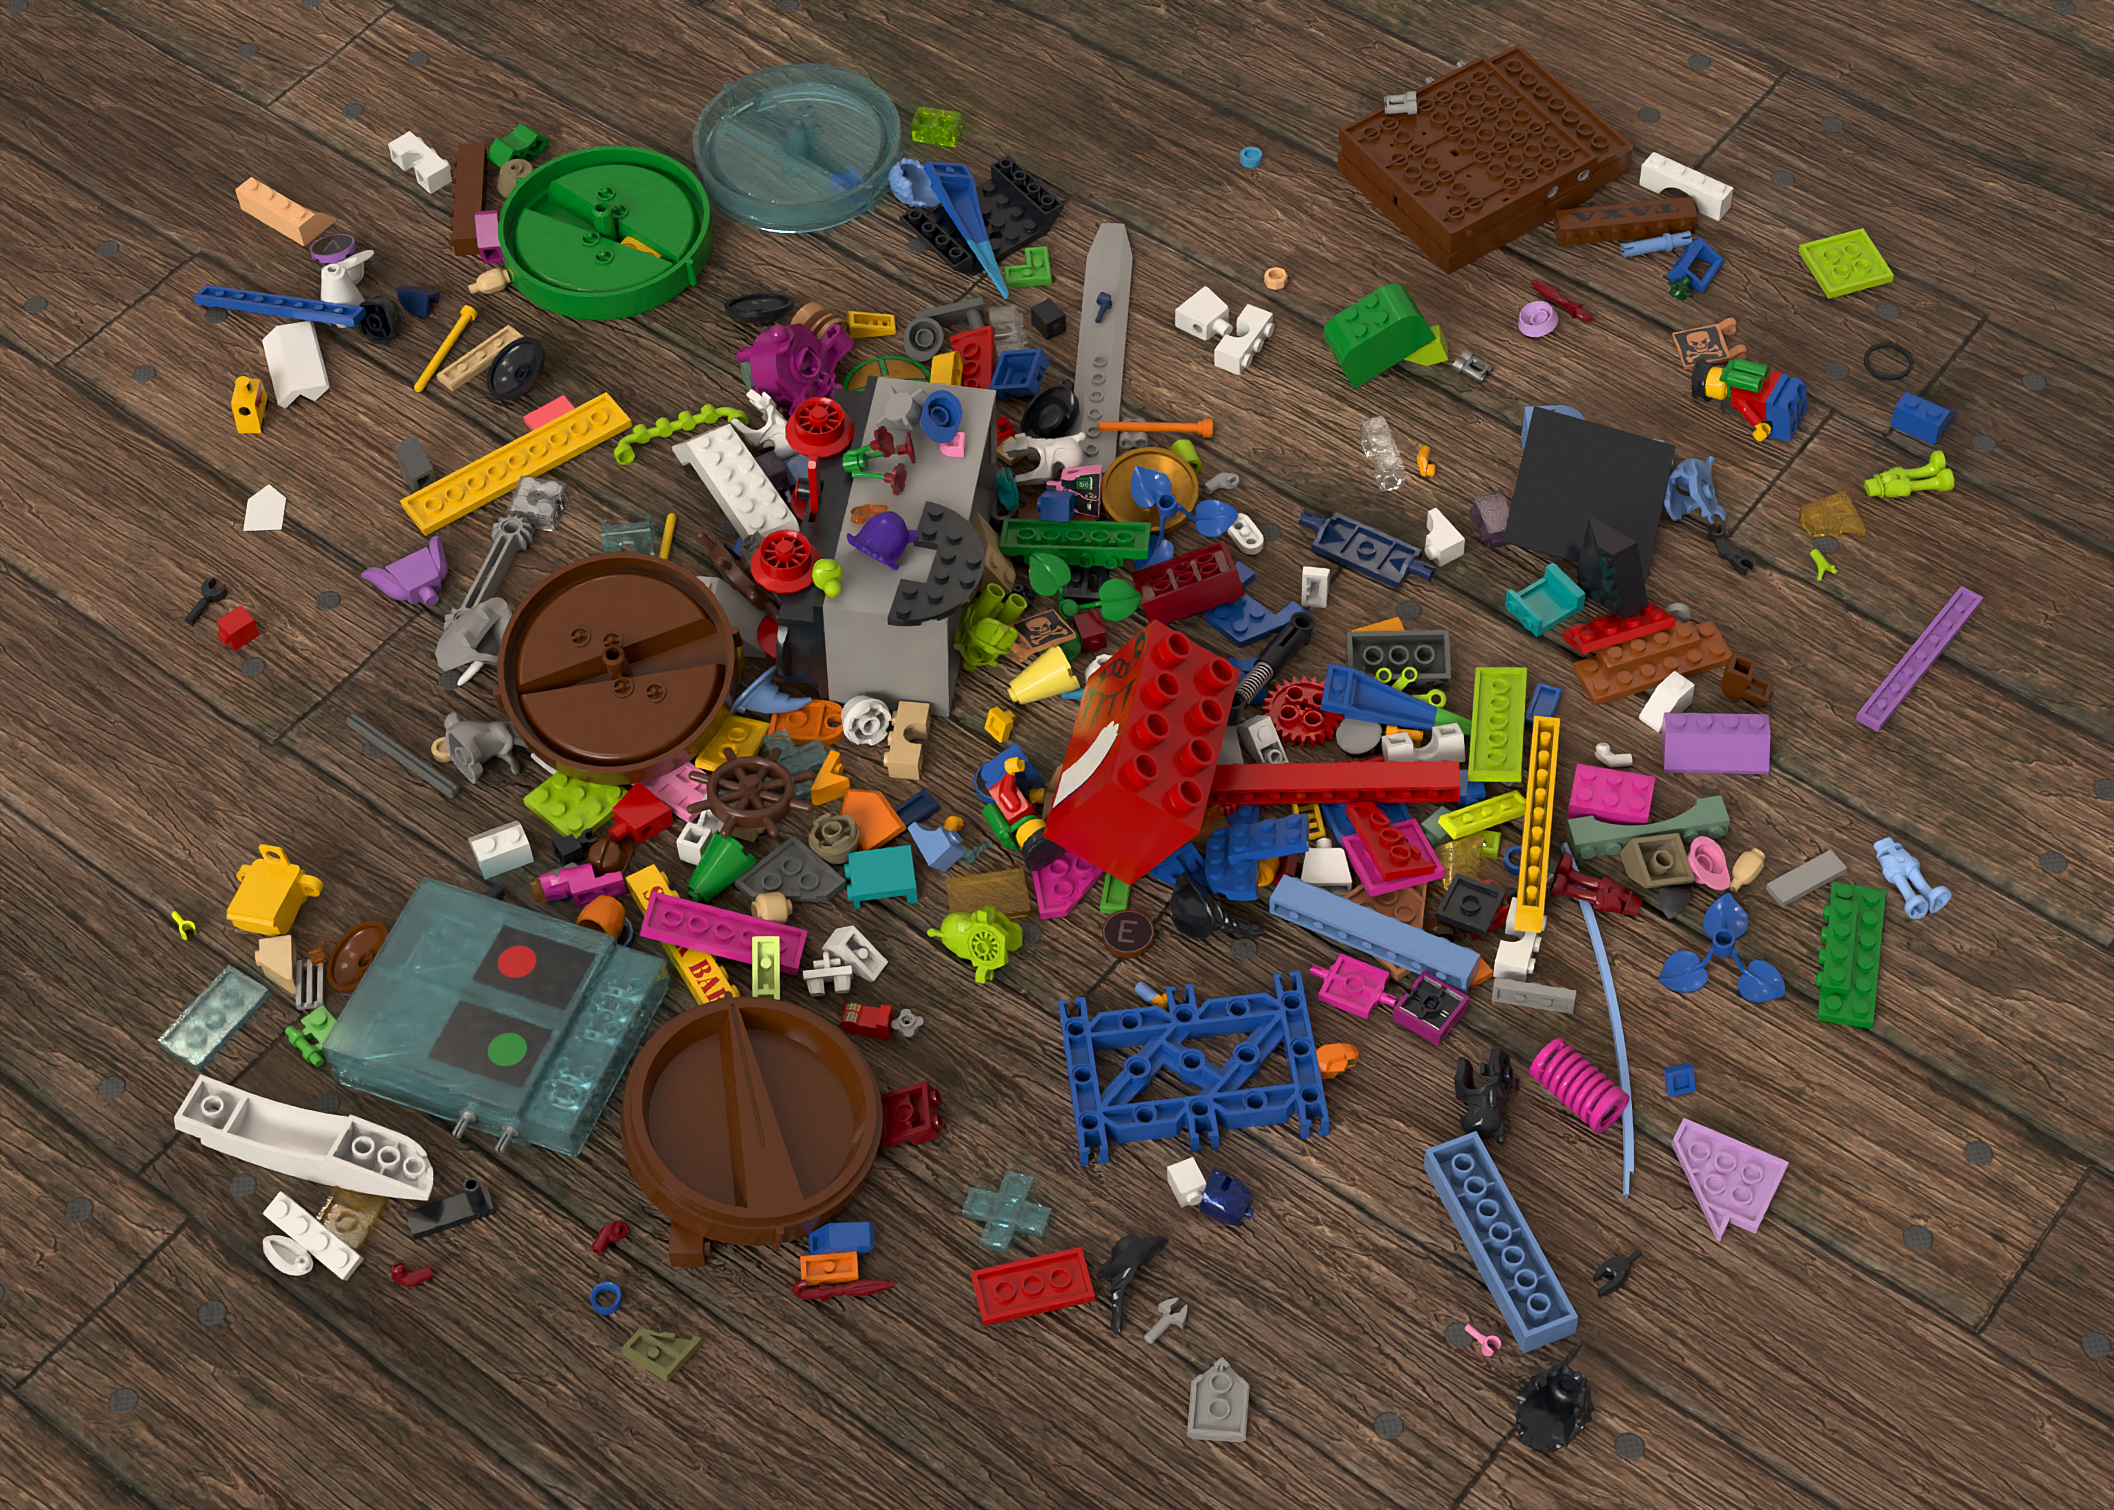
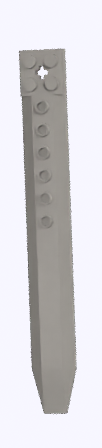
[1069,223,1133,504]

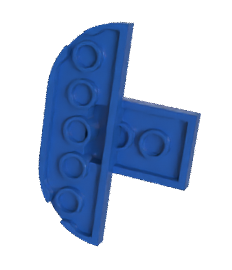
[1205,805,1309,901]

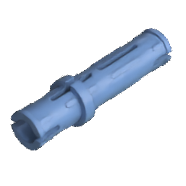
[1621,231,1692,258]

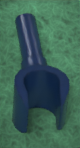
[1095,292,1112,323]

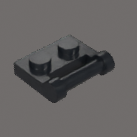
[1062,565,1110,608]

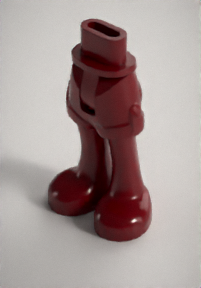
[1549,852,1642,916]

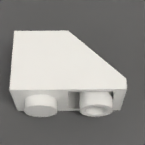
[1236,715,1289,764]

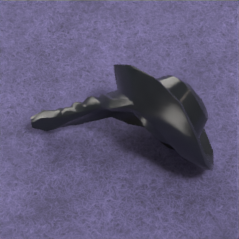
[1020,379,1080,439]
[1170,872,1263,939]
[1097,1233,1169,1335]

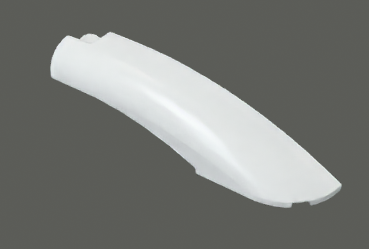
[174,1074,433,1201]

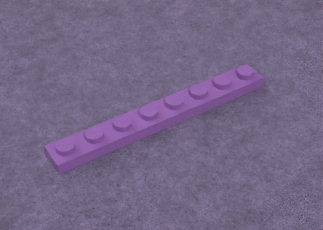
[1856,586,1984,732]

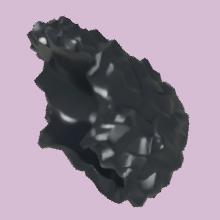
[1515,1362,1595,1454]

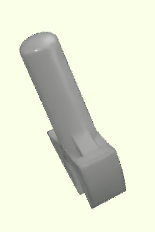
[1144,1298,1187,1344]

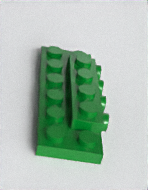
[999,518,1151,569]
[1815,882,1886,1029]

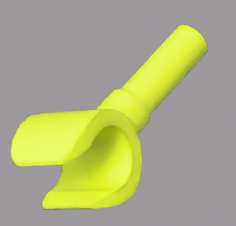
[171,911,197,940]

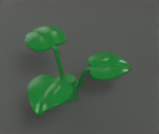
[1029,553,1141,662]

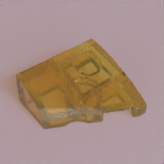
[1798,491,1866,538]
[1433,835,1486,891]

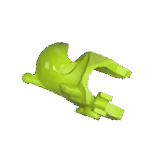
[927,906,1023,984]

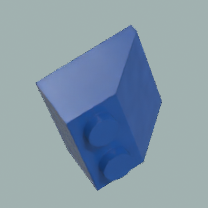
[1891,392,1957,446]

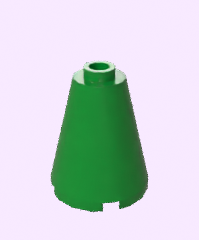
[686,830,757,903]

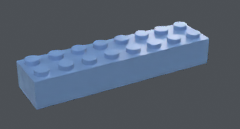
[1424,1131,1578,1354]

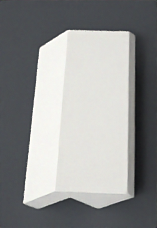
[262,321,330,409]

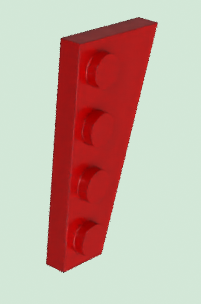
[949,325,995,389]
[1345,801,1435,881]

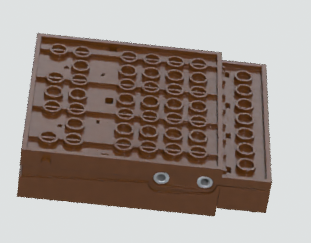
[1337,44,1633,275]

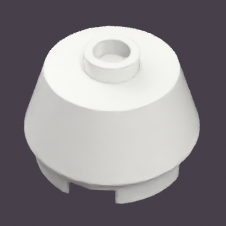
[841,695,892,746]

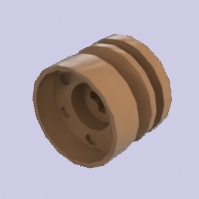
[790,302,851,341]

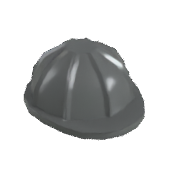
[904,317,944,362]

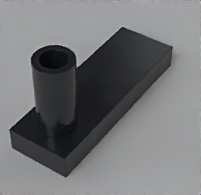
[406,1177,496,1240]

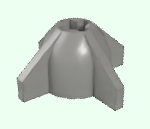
[875,386,927,431]

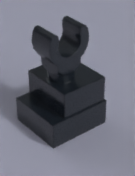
[551,828,598,866]

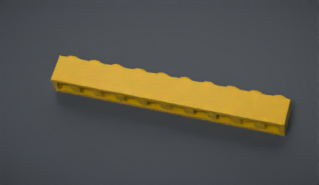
[1514,716,1560,933]

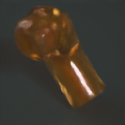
[851,503,887,524]

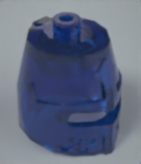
[1199,1167,1255,1227]

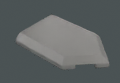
[1187,1357,1250,1442]

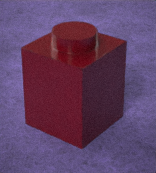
[1073,610,1107,654]

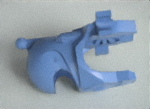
[1664,456,1727,524]

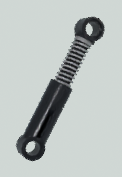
[1227,612,1315,726]

